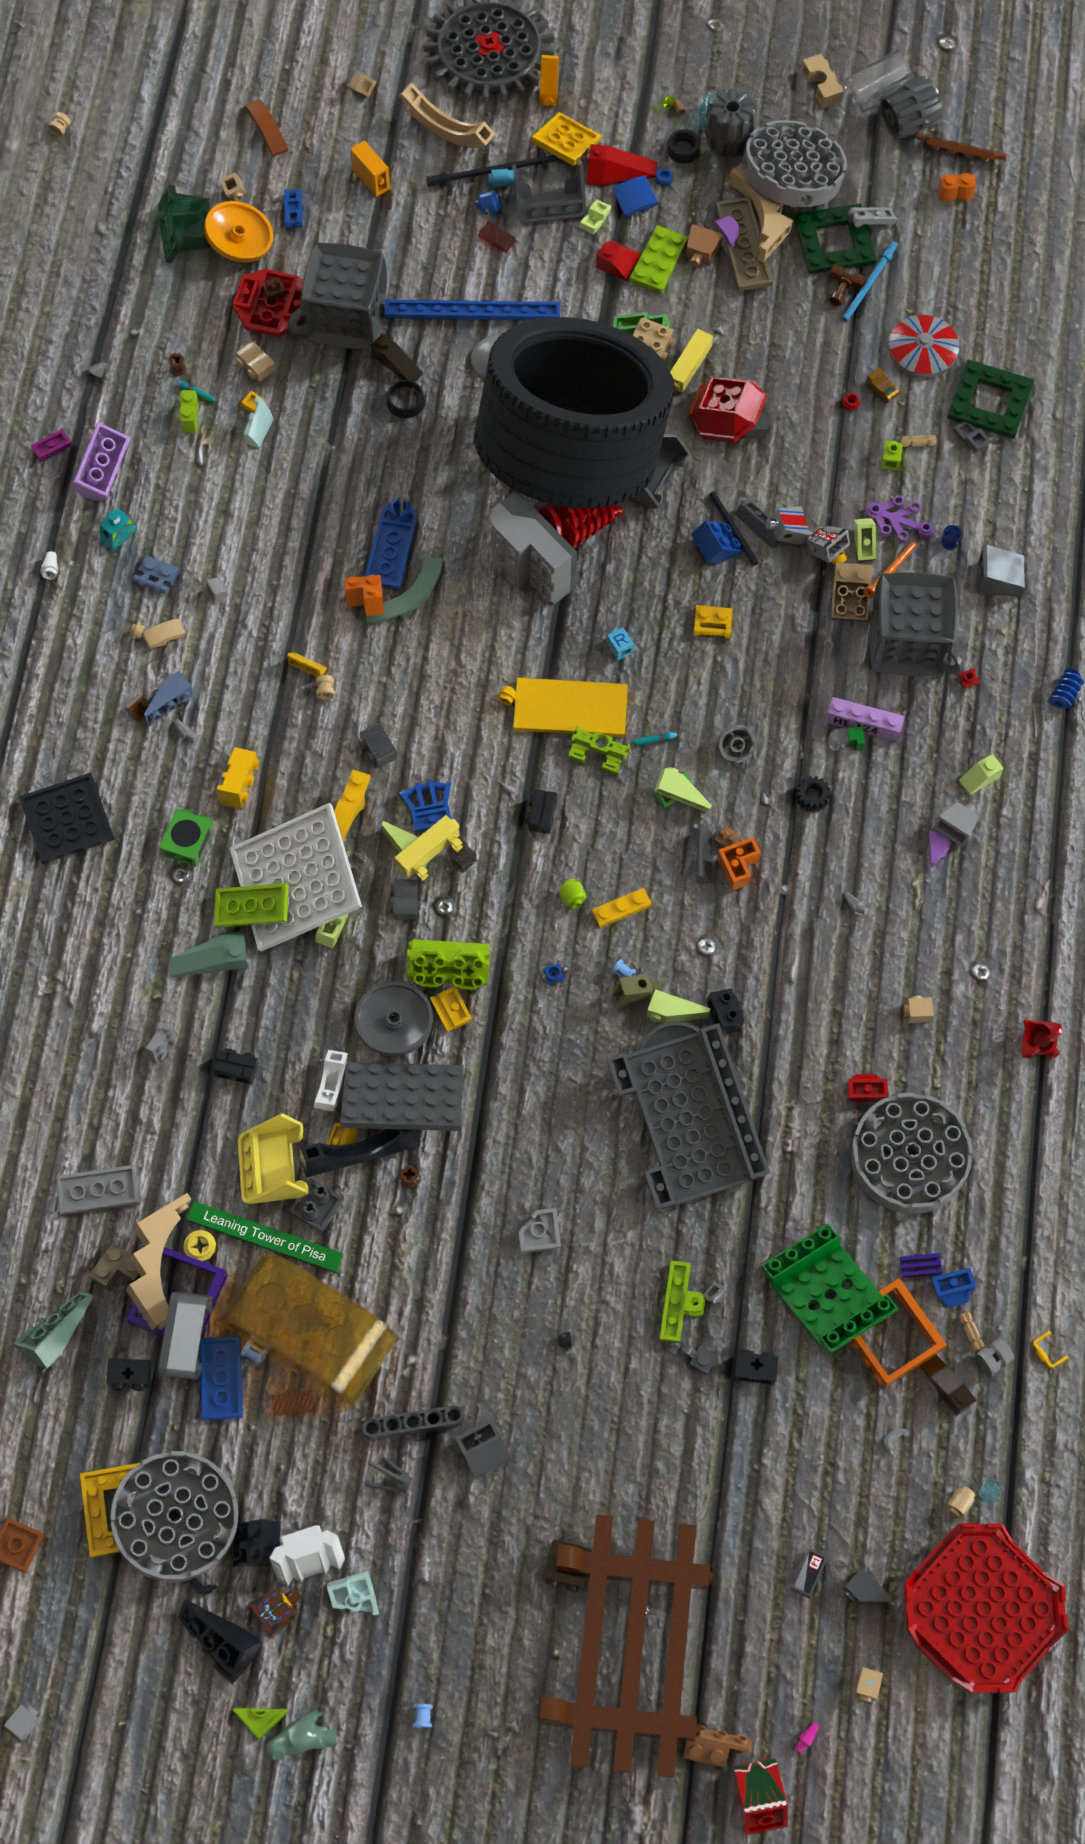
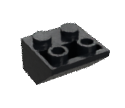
[233,1519,281,1567]

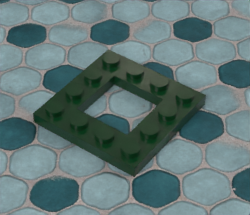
[794,203,877,274]
[947,359,1034,439]

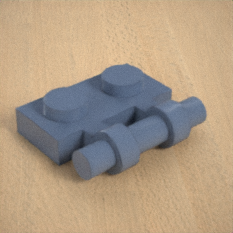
[133,555,180,594]

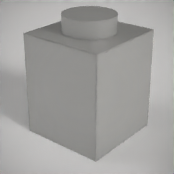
[4,1704,40,1741]

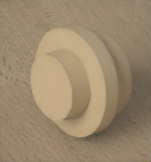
[130,622,145,640]

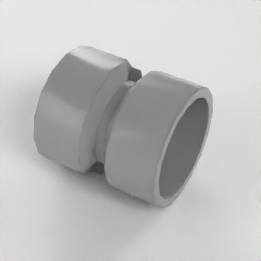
[975,1338,1015,1376]

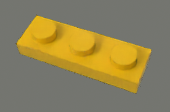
[592,888,652,928]

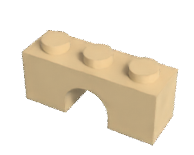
[802,54,844,108]

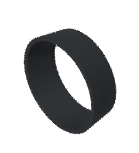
[386,380,425,418]

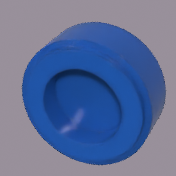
[656,168,673,186]

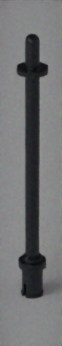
[426,152,560,187]

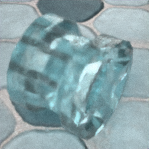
[979,1479,1002,1503]

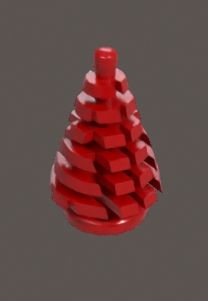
[537,503,623,549]

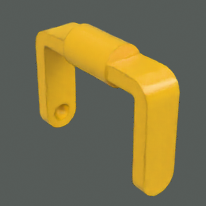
[1032,1331,1069,1369]

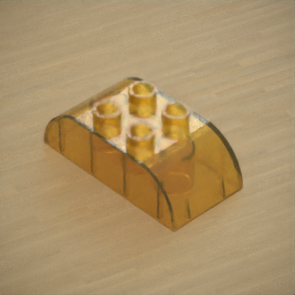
[218,1252,398,1408]

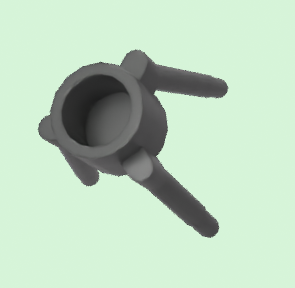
[365,1457,413,1495]

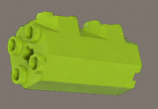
[406,939,490,990]

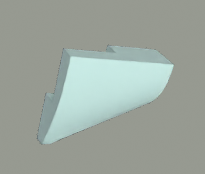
[244,396,274,448]
[327,1571,379,1615]

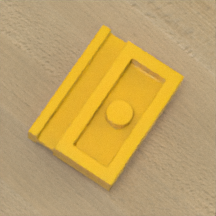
[430,986,472,1033]

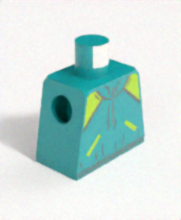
[99,508,137,552]

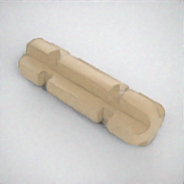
[901,435,936,447]
[959,1312,985,1352]

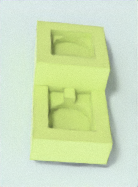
[579,200,612,235]

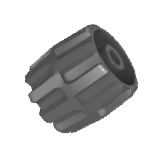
[879,76,943,139]
[705,88,756,156]

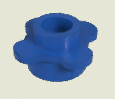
[543,964,564,985]

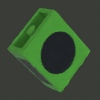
[159,809,214,867]

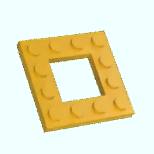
[80,1463,171,1558]

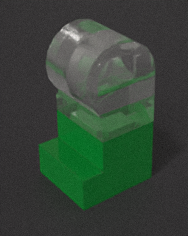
[828,727,865,751]

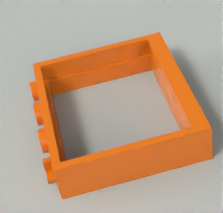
[849,1278,947,1389]

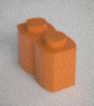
[938,173,976,201]

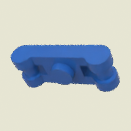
[284,189,303,228]

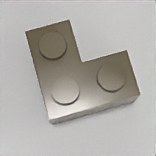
[89,1242,141,1292]

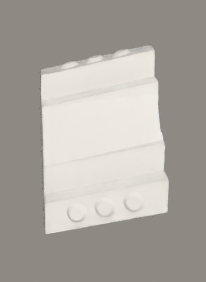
[269,1525,345,1586]

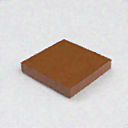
[0,1517,45,1574]

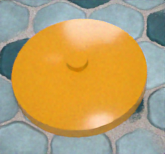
[204,201,273,263]

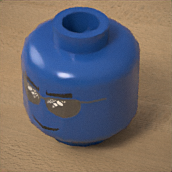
[476,191,502,215]

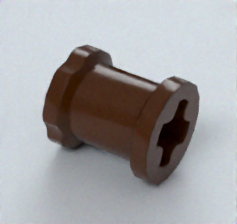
[168,353,186,376]
[400,1166,419,1188]

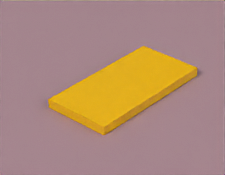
[513,678,628,737]

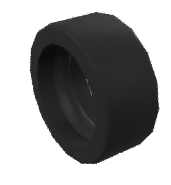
[667,129,700,163]

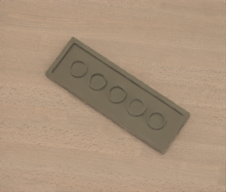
[716,197,773,291]

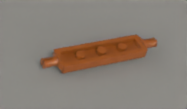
[916,133,1007,162]

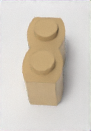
[236,341,276,382]

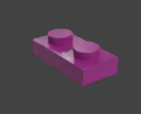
[31,429,72,462]

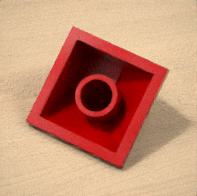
[596,240,642,281]

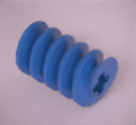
[1048,668,1085,709]

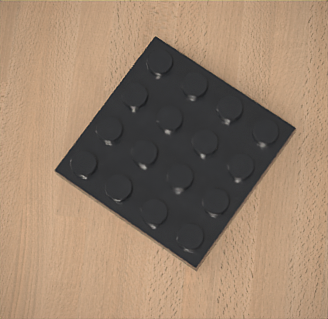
[19,772,115,864]

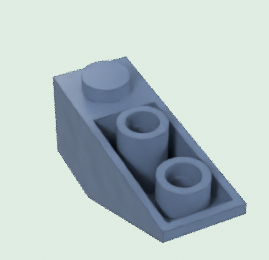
[144,671,194,724]

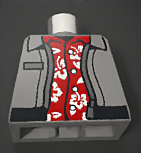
[805,525,850,563]

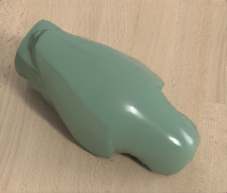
[266,1709,336,1761]

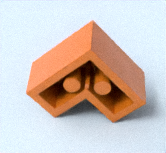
[344,575,384,616]
[717,837,761,891]

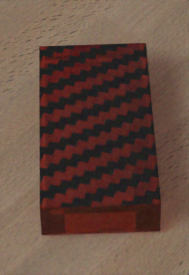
[478,221,516,253]

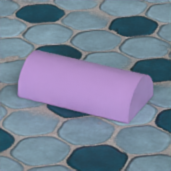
[72,422,130,501]

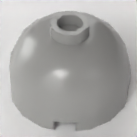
[718,724,756,763]

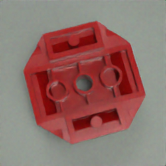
[233,269,304,338]
[688,377,767,443]

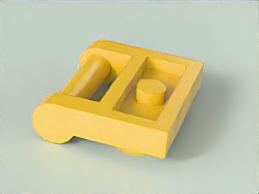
[694,605,733,639]

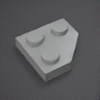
[519,1208,561,1253]

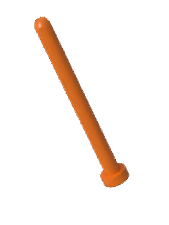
[864,542,917,599]

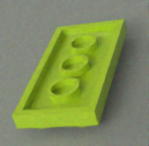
[630,225,689,294]
[214,883,289,928]

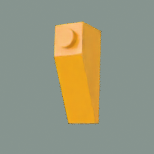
[539,55,559,106]

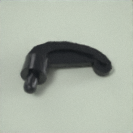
[189,1578,218,1595]

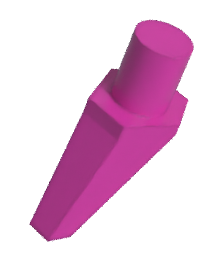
[795,1722,819,1753]

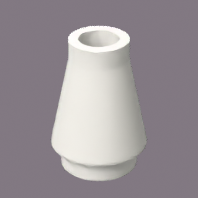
[40,552,59,580]

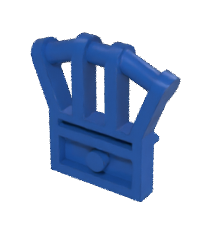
[398,780,451,833]

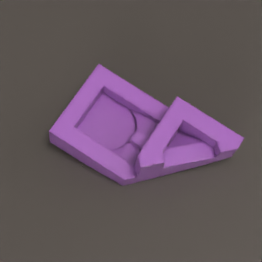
[715,215,739,248]
[928,831,950,867]

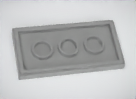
[56,1165,140,1216]

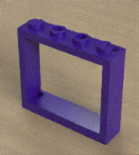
[126,1247,228,1338]

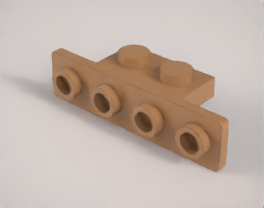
[683,1726,752,1768]

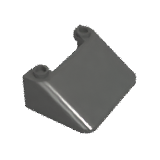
[631,434,691,509]

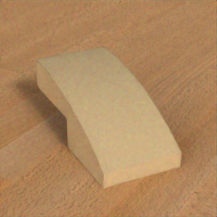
[142,618,185,649]

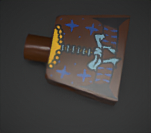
[249,1587,302,1638]

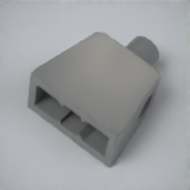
[934,803,979,847]

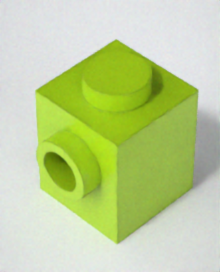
[881,441,903,471]

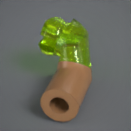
[662,95,686,115]

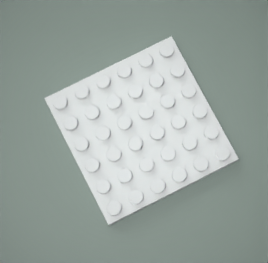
[230,803,362,952]

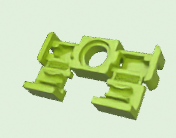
[568,726,630,775]

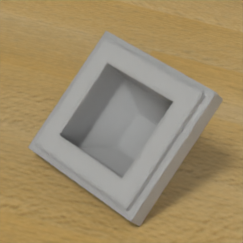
[86,362,106,378]
[703,1282,727,1304]

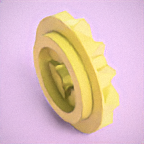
[184,1230,216,1261]

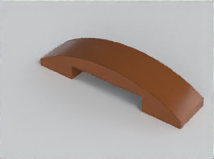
[244,99,288,157]

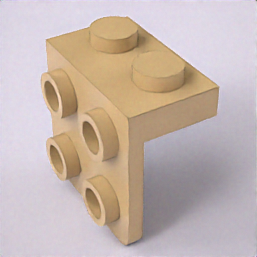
[633,318,675,362]

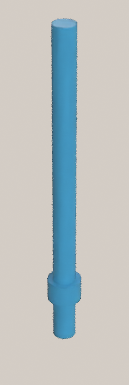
[842,241,898,322]

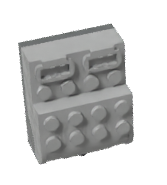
[491,491,577,605]

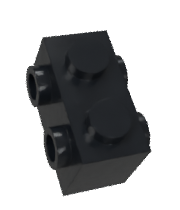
[706,988,744,1034]

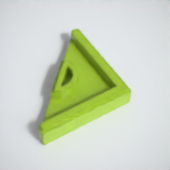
[233,1708,288,1740]

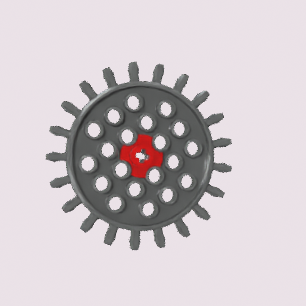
[424,0,554,103]

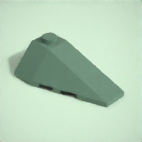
[169,931,248,977]
[13,1291,93,1368]

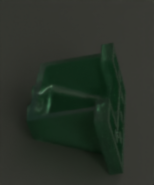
[157,185,211,264]

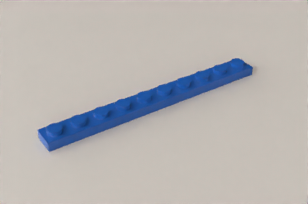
[385,300,560,320]

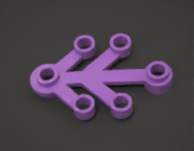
[866,495,933,543]

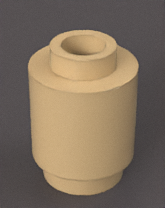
[946,1486,976,1518]

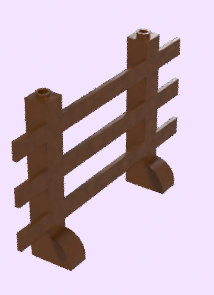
[539,1514,714,1778]

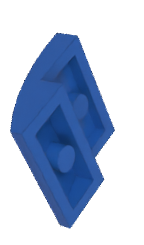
[612,176,659,217]

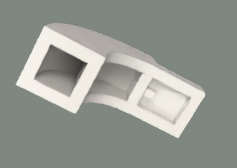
[314,1050,348,1112]

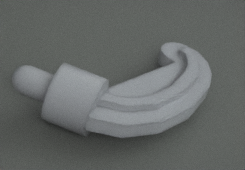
[884,1428,909,1456]

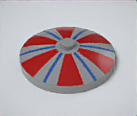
[888,315,959,378]

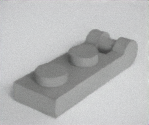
[848,207,897,227]

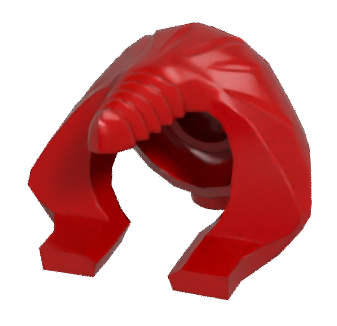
[1021,1019,1062,1060]

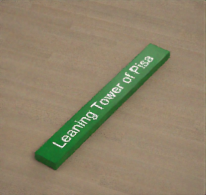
[187,1201,344,1274]

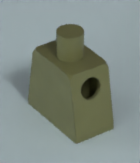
[612,974,660,1010]

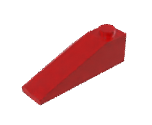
[586,144,658,186]

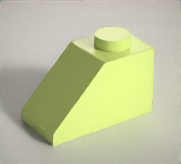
[854,518,876,560]
[959,754,1004,795]

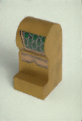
[865,367,899,404]

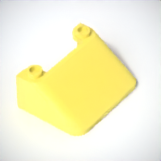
[238,1114,309,1204]

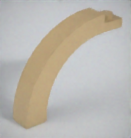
[399,82,495,148]

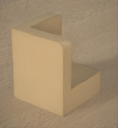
[349,71,376,97]

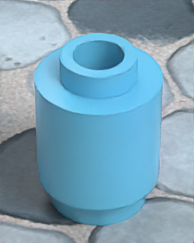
[488,169,513,188]

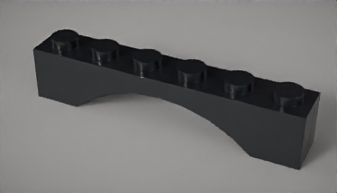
[300,1129,420,1178]

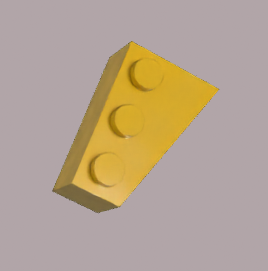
[217,747,260,810]

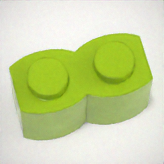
[179,390,199,432]

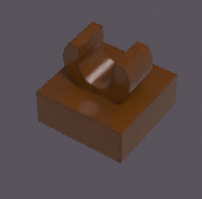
[262,277,285,300]
[124,694,148,722]

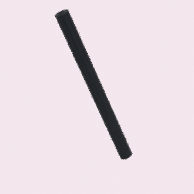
[709,491,759,566]

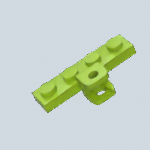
[660,1261,705,1343]

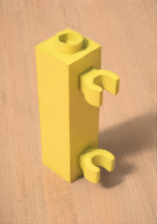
[670,329,713,393]
[394,815,463,881]

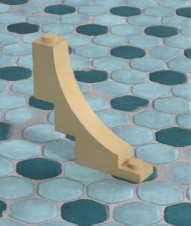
[729,163,793,262]
[126,1193,192,1330]

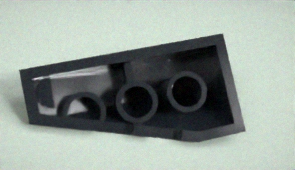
[178,1600,261,1684]

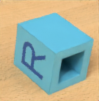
[607,627,634,661]

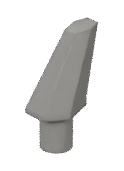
[175,719,197,742]
[844,891,869,915]

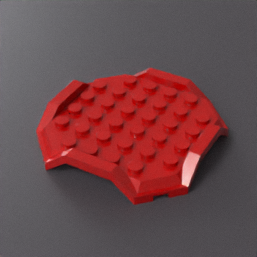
[904,1523,1069,1693]

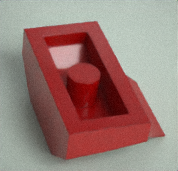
[848,1074,889,1102]

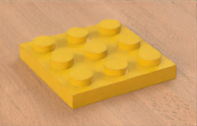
[531,112,602,166]

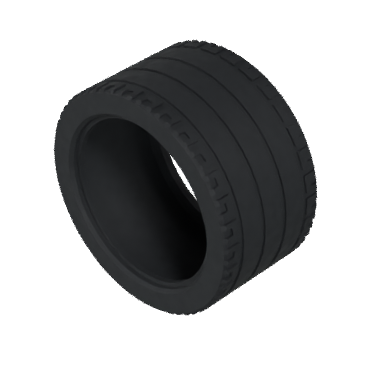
[474,317,675,508]

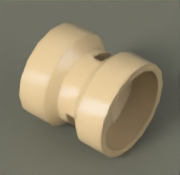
[48,112,71,137]
[316,675,335,700]

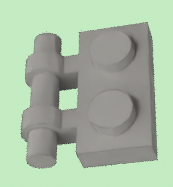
[146,1023,176,1064]

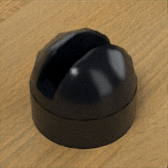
[557,1332,572,1349]

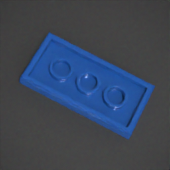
[200,1336,243,1421]

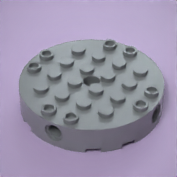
[742,120,847,207]
[851,1093,973,1214]
[111,1451,238,1582]

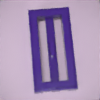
[899,1253,943,1278]

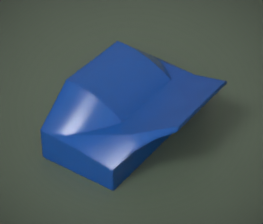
[931,1268,976,1308]

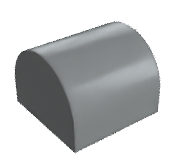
[206,578,227,604]

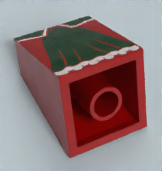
[734,1758,788,1835]

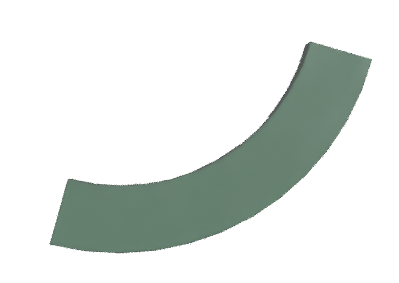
[366,557,443,623]

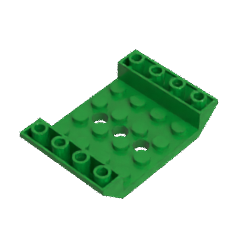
[762,1223,899,1353]

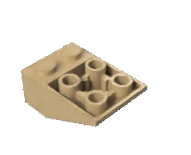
[831,563,873,620]

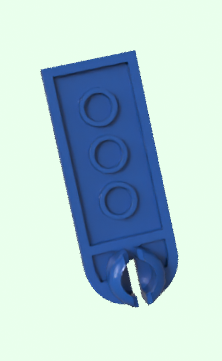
[365,498,417,590]

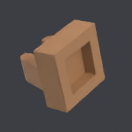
[714,825,741,848]

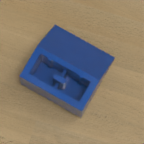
[691,520,743,564]

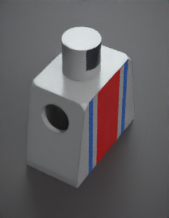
[765,506,810,545]

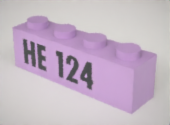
[826,697,905,742]

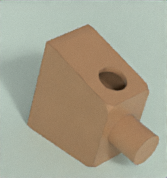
[686,224,723,267]

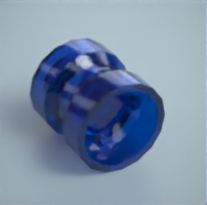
[941,525,961,550]

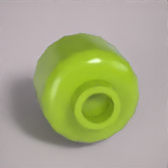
[559,879,587,909]

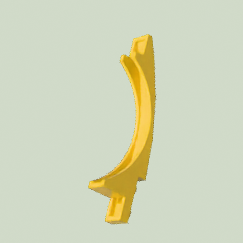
[334,770,371,842]

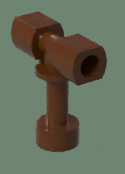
[828,264,866,307]

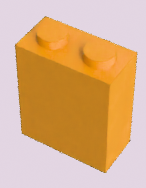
[350,140,390,197]

